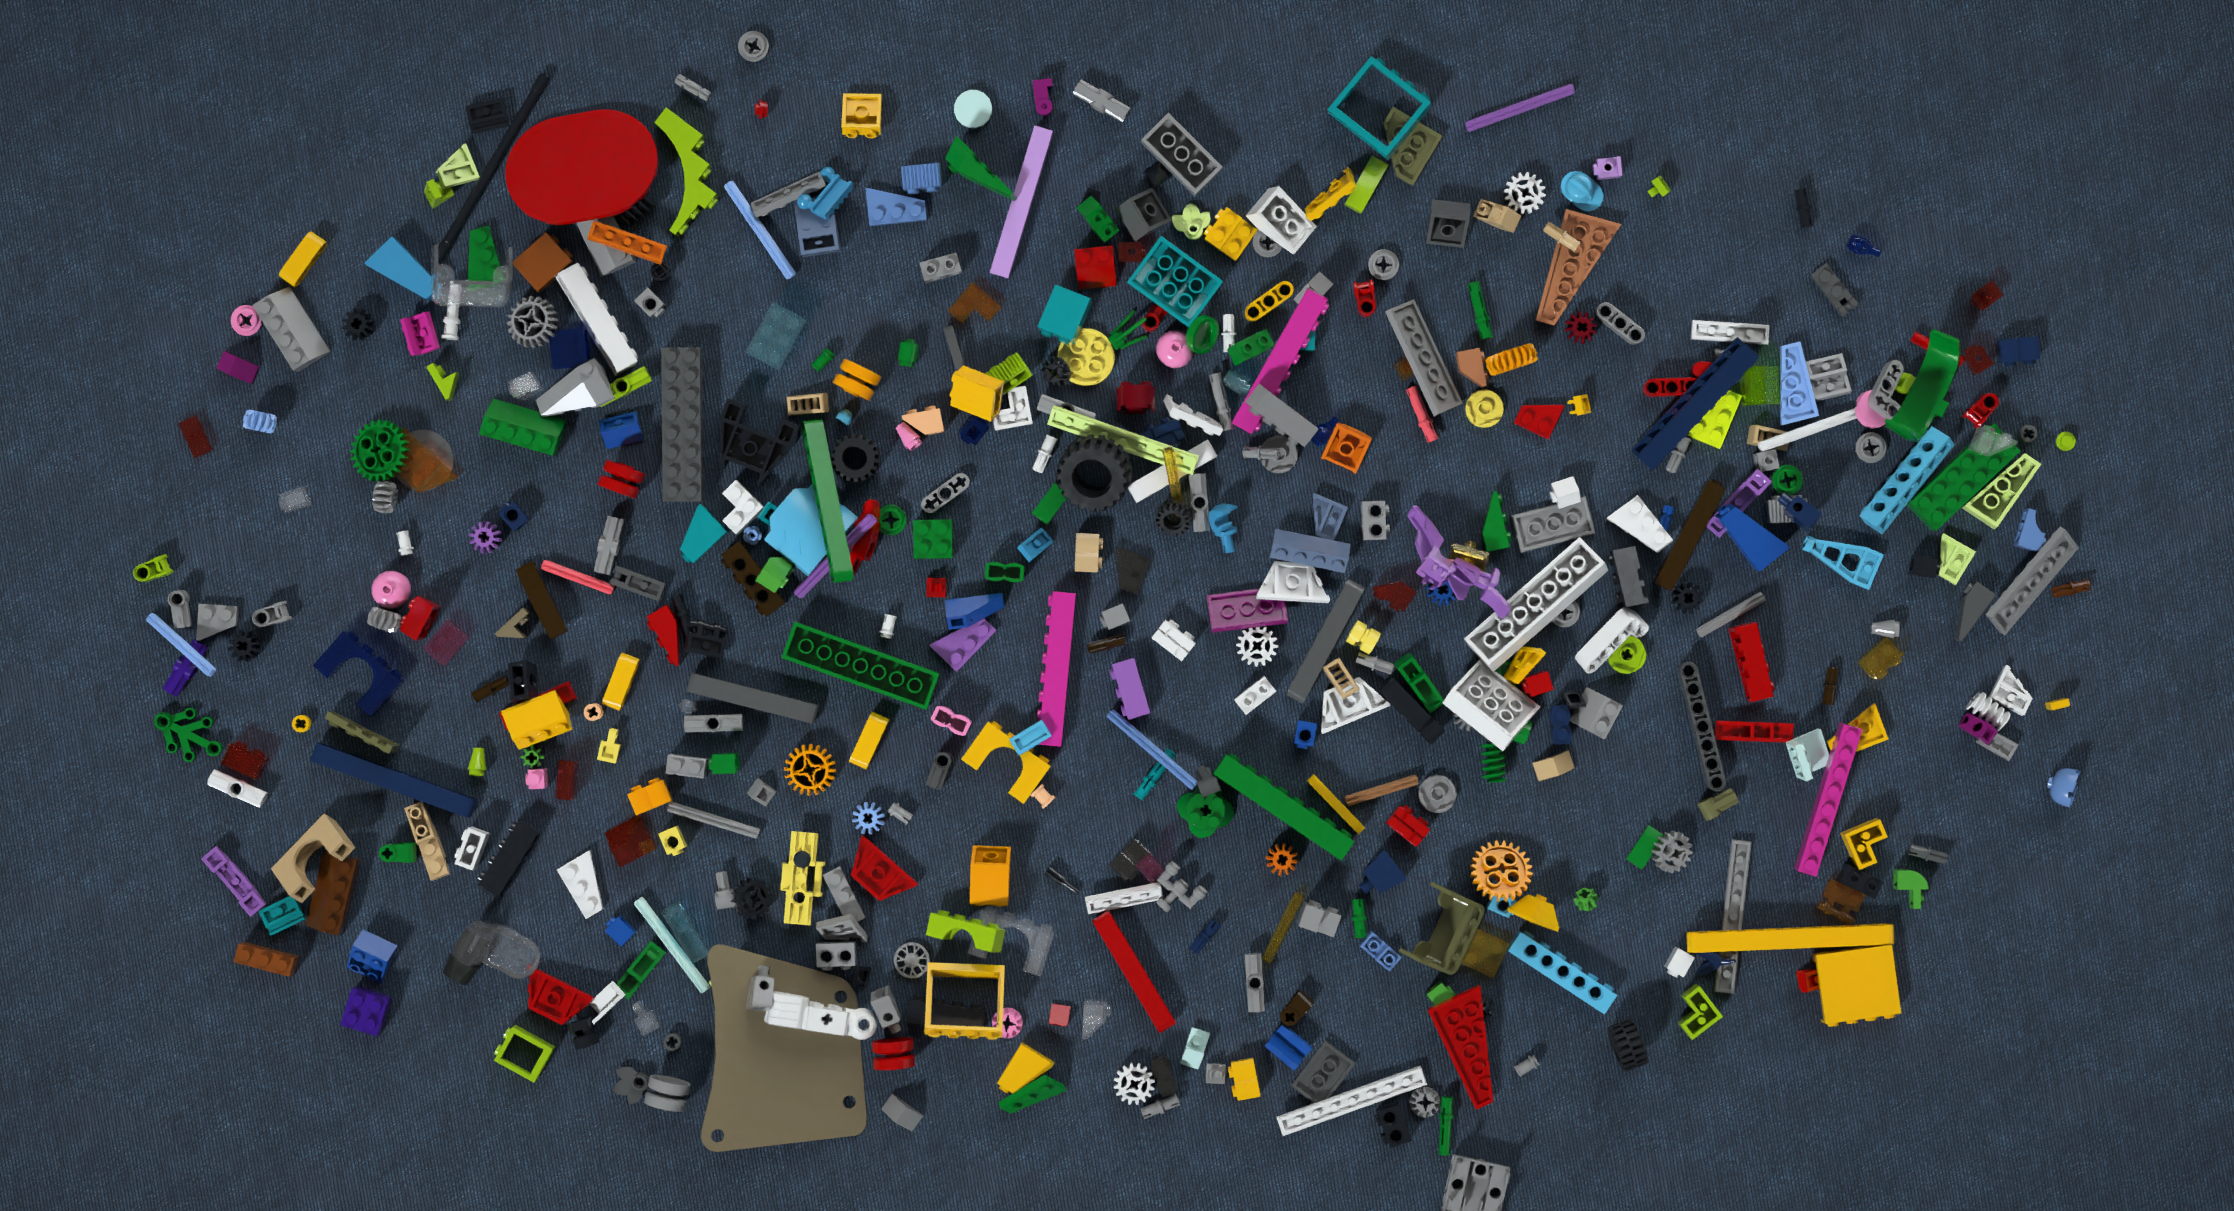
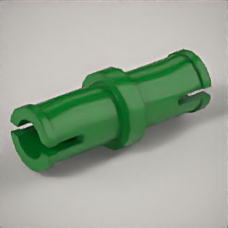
[1352,899,1367,938]

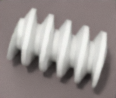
[1965,692,2010,731]

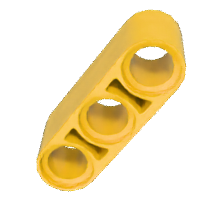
[279,231,327,287]
[1244,281,1294,322]
[602,652,640,711]
[849,711,889,770]

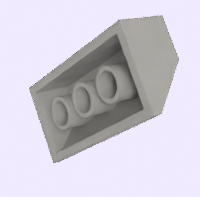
[577,215,636,278]
[252,287,331,372]

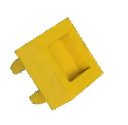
[1567,394,1591,416]

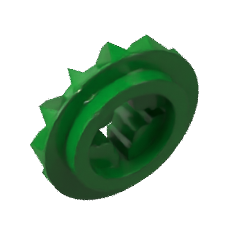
[1772,465,1803,495]
[879,505,906,535]

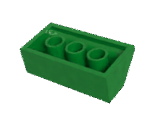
[479,398,567,457]

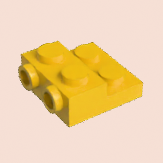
[842,93,882,138]
[1204,207,1258,262]

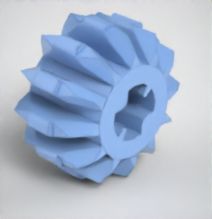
[243,410,277,434]
[852,802,885,834]

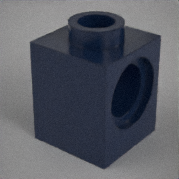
[499,502,531,532]

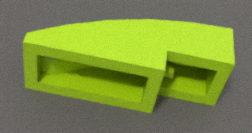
[1344,156,1388,214]

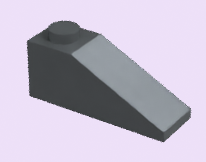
[1954,581,1996,641]

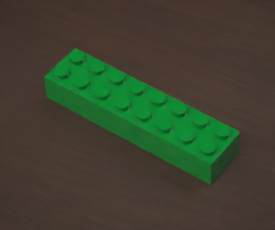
[781,621,941,710]
[1213,753,1354,861]

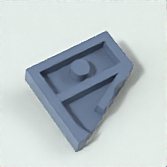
[1313,493,1348,540]

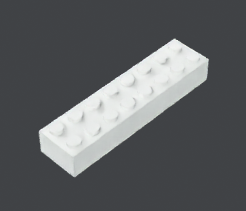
[1464,537,1609,672]

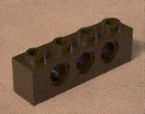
[721,541,786,617]

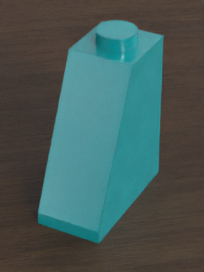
[680,504,728,564]

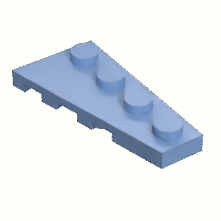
[1780,342,1819,426]

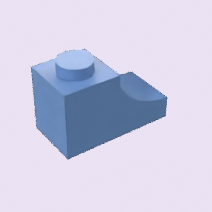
[2013,508,2046,552]

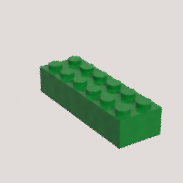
[1907,423,2020,531]

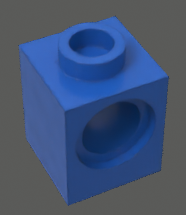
[1293,720,1317,749]
[605,915,637,947]

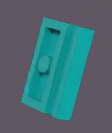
[258,896,306,936]

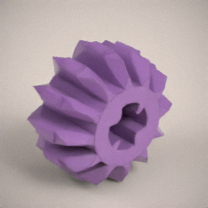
[469,521,502,554]

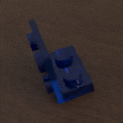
[549,326,591,370]

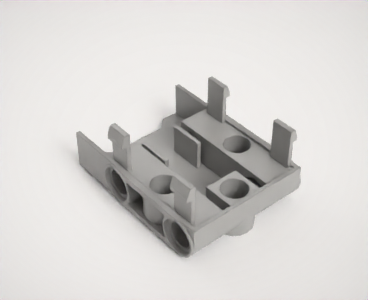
[1441,1154,1511,1211]

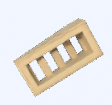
[787,393,829,416]
[1747,425,1789,451]
[1323,658,1360,700]

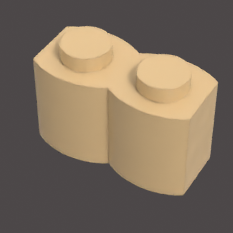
[1075,533,1103,572]

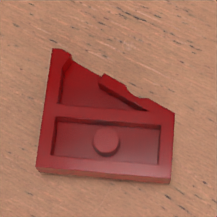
[1513,405,1564,440]

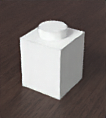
[1549,476,1581,509]
[1664,946,1695,978]

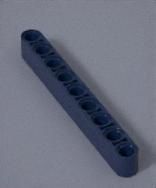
[310,742,477,818]

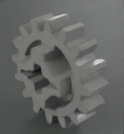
[1652,831,1693,873]

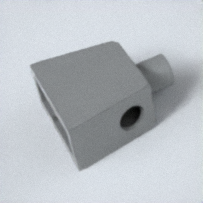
[746,965,774,1012]
[871,985,901,1034]

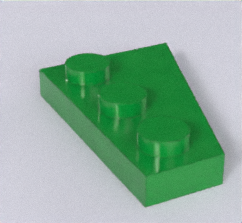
[467,226,505,292]
[998,1075,1066,1113]

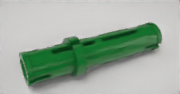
[1467,281,1493,340]
[1438,1096,1454,1155]

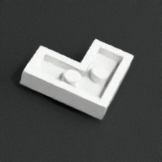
[993,386,1033,431]

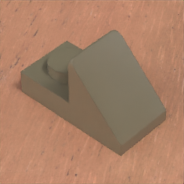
[495,608,531,638]

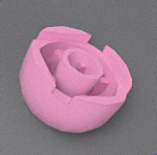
[1156,330,1194,368]
[371,571,411,609]

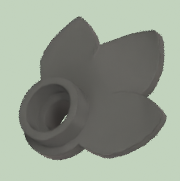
[613,1067,649,1104]

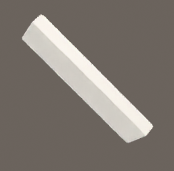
[1691,320,1770,345]
[1085,882,1163,914]

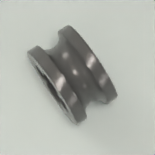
[2018,425,2037,442]
[664,1033,682,1051]

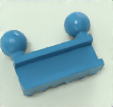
[797,167,853,221]

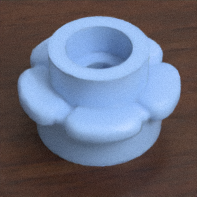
[743,526,762,545]

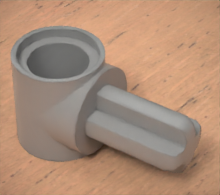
[715,871,736,910]

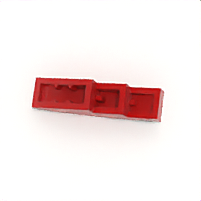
[1715,720,1794,742]

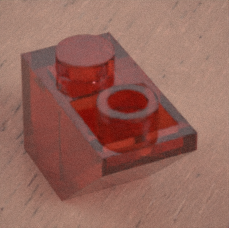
[1371,582,1417,612]

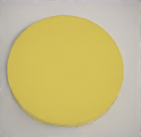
[1057,328,1115,386]

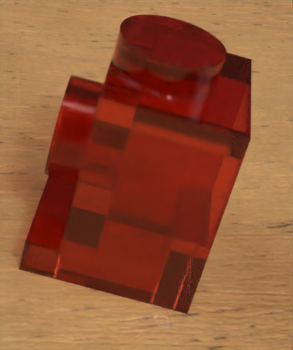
[1119,242,1146,263]
[1962,344,1994,375]

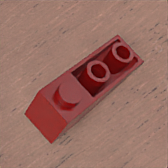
[646,605,681,666]

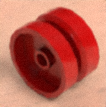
[597,459,646,499]
[872,1037,915,1070]

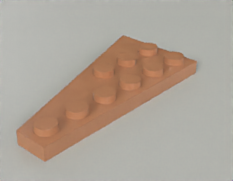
[1535,209,1621,326]

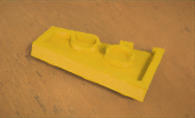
[1305,166,1356,221]
[1827,703,1888,752]

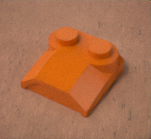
[1321,423,1372,474]

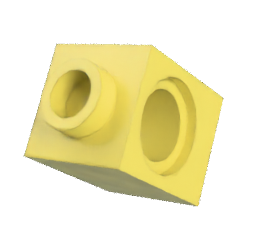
[659,825,687,856]

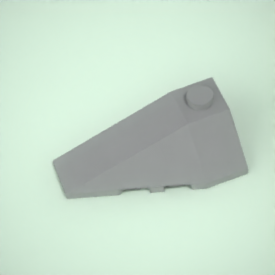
[536,359,615,417]

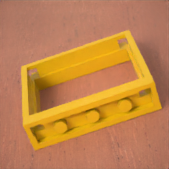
[924,962,1005,1040]

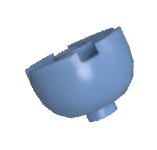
[2047,768,2081,808]

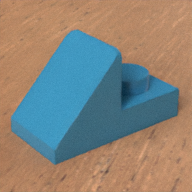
[1017,527,1054,562]

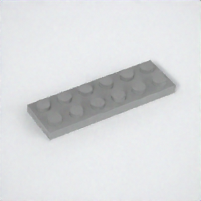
[1385,299,1462,416]
[1986,527,2079,636]

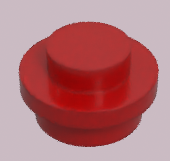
[754,100,768,119]

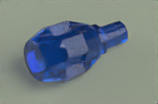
[1846,235,1881,257]
[1310,416,1339,447]

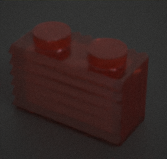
[221,740,269,780]

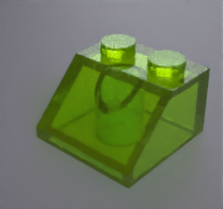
[1740,366,1780,407]

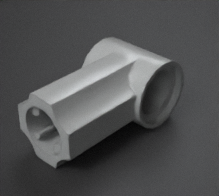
[168,590,192,628]

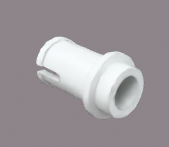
[396,531,414,556]
[879,614,897,639]

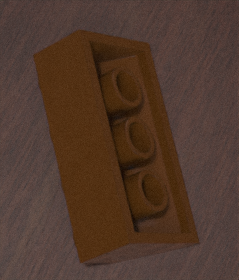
[306,850,362,936]

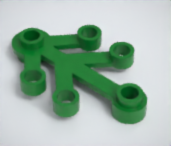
[154,708,223,762]

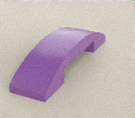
[1706,468,1772,538]
[201,846,266,917]

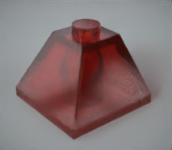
[605,815,657,867]

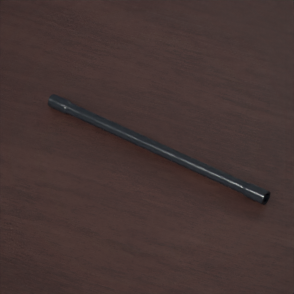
[433,73,550,260]

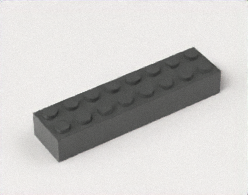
[661,347,704,502]

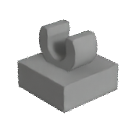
[1205,1063,1226,1084]

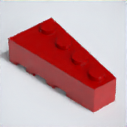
[1728,622,1775,702]

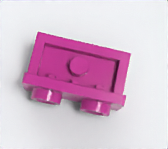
[401,311,440,356]

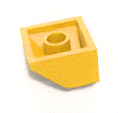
[1507,894,1559,932]

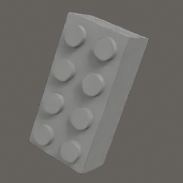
[1141,113,1223,197]

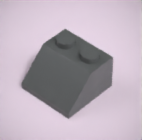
[1116,188,1172,241]
[1426,199,1470,248]

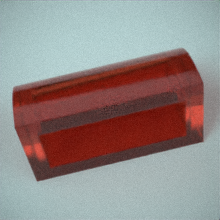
[555,759,578,800]

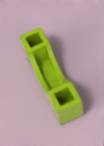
[926,910,1005,952]

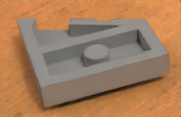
[196,604,239,641]
[816,914,868,942]

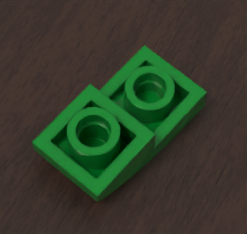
[1626,825,1664,870]

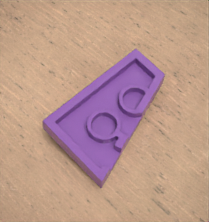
[929,619,997,672]

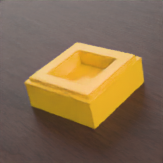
[2045,698,2070,710]

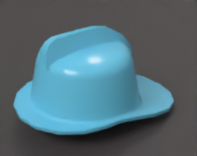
[1561,171,1603,212]

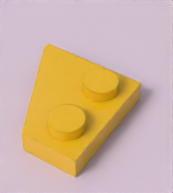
[1503,646,1546,684]

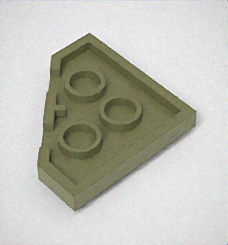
[1383,107,1442,186]

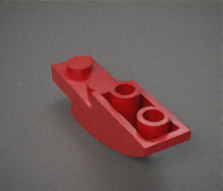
[850,499,880,575]

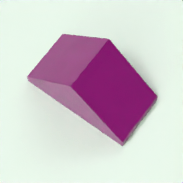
[216,351,259,384]

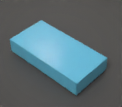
[1009,720,1052,755]

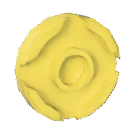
[1465,389,1504,428]

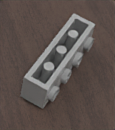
[1245,384,1318,447]

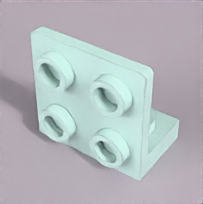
[1785,729,1829,781]

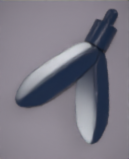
[1697,952,1736,976]

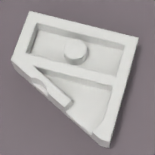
[1989,665,2033,716]

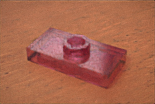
[1135,853,1171,886]

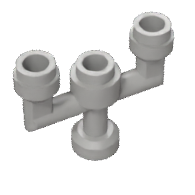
[1156,861,1208,913]

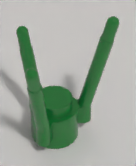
[1107,309,1148,350]

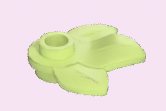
[1172,203,1211,240]

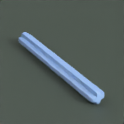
[146,613,216,677]

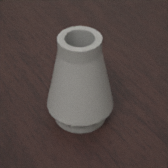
[1871,619,1900,638]

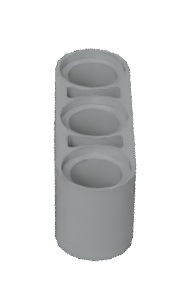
[1595,302,1645,345]

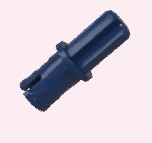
[1189,919,1222,954]

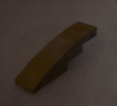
[515,561,568,640]

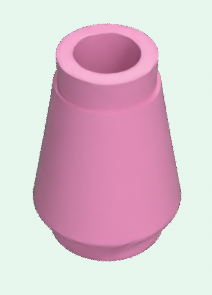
[896,422,922,451]

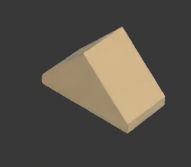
[1532,750,1575,781]

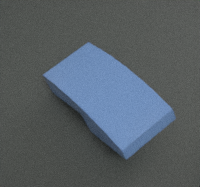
[1358,930,1402,972]

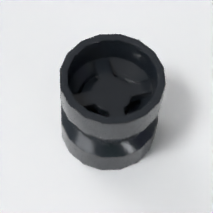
[650,262,672,282]

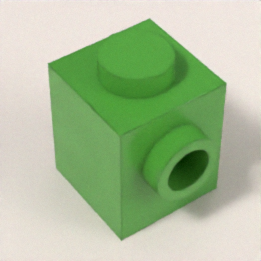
[1425,981,1456,1005]

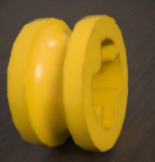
[292,715,311,732]

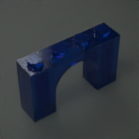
[313,631,405,716]

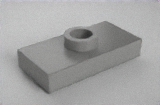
[1975,733,2019,761]

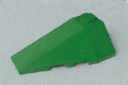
[945,137,1017,201]

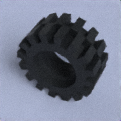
[1156,499,1192,537]

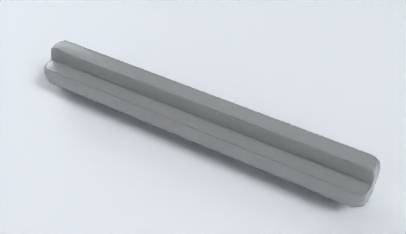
[1696,592,1766,637]

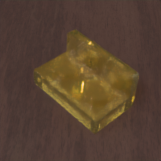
[1857,637,1904,680]

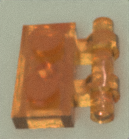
[1817,878,1865,924]

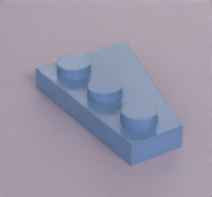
[865,187,927,226]

